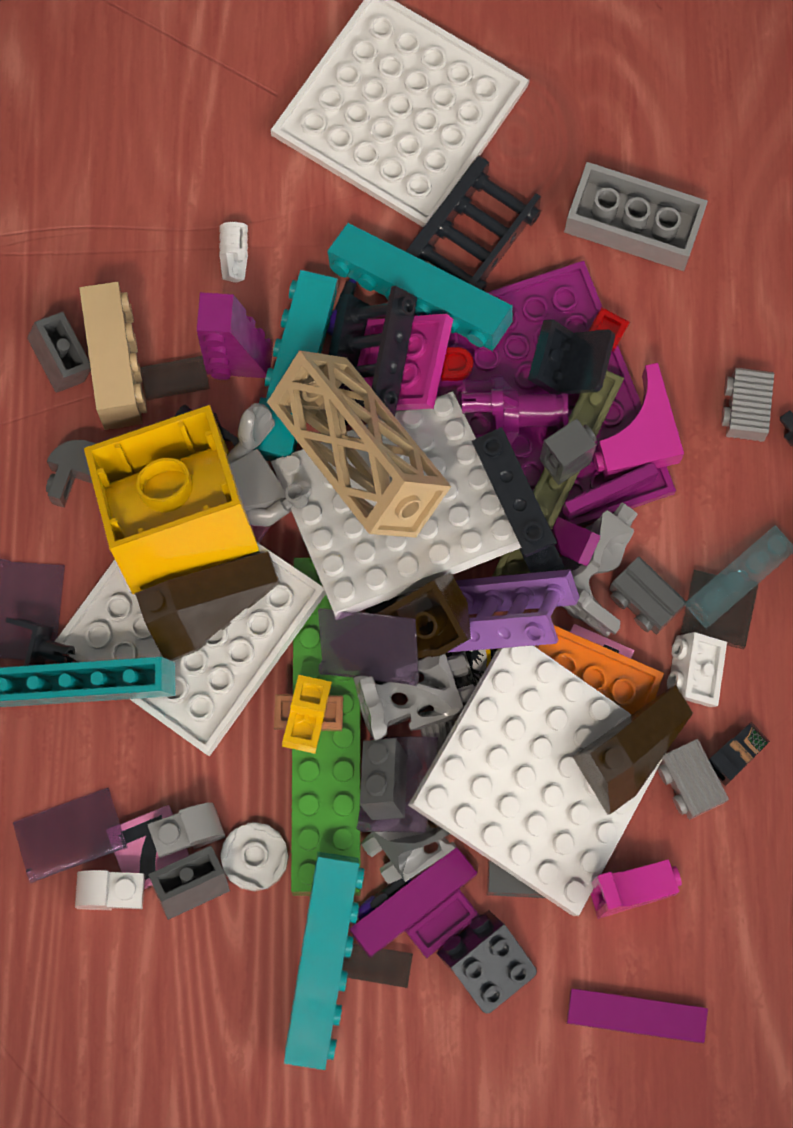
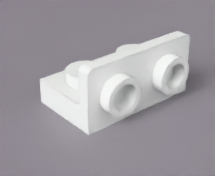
[667,632,727,707]

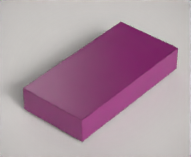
[552,517,601,566]
[405,889,479,959]

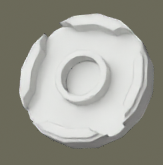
[220,822,289,891]

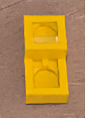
[282,675,332,754]

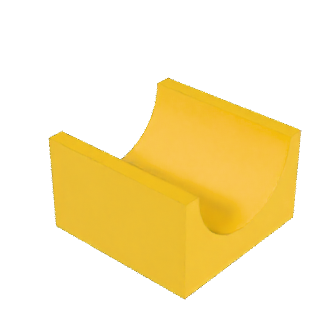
[84,405,260,594]

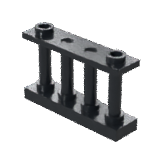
[406,156,542,291]
[325,286,417,425]
[472,427,564,573]

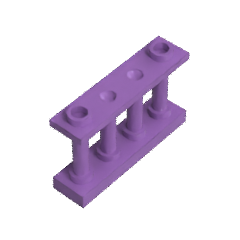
[449,569,580,652]

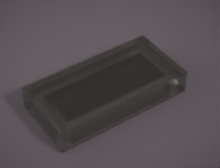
[140,356,210,400]
[342,944,413,989]

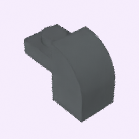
[46,440,96,508]

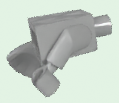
[227,403,308,527]

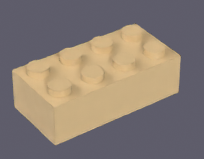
[79,282,147,430]

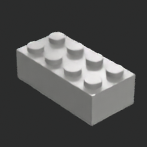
[564,162,708,271]

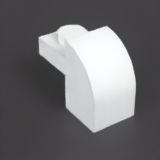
[75,870,145,910]

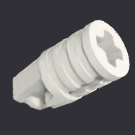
[219,222,248,283]

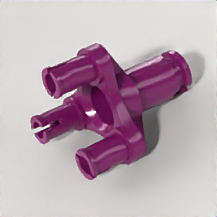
[462,376,568,445]

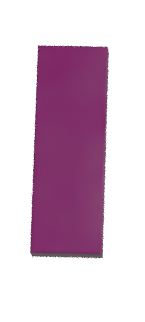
[562,463,659,521]

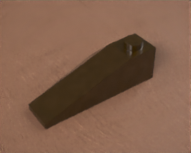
[135,551,280,661]
[330,572,471,671]
[572,685,693,815]

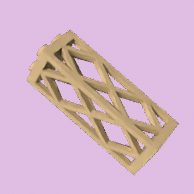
[267,351,451,538]

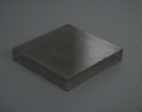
[680,570,758,649]

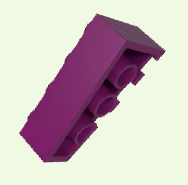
[197,292,273,380]

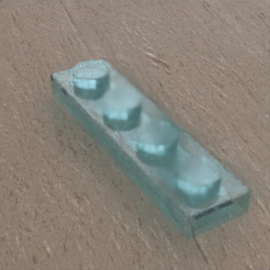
[684,525,793,629]

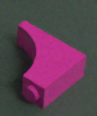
[593,363,684,481]
[590,859,682,919]

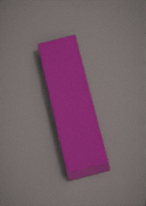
[349,847,477,958]
[566,988,708,1043]

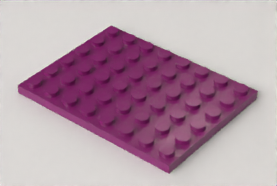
[436,261,676,531]

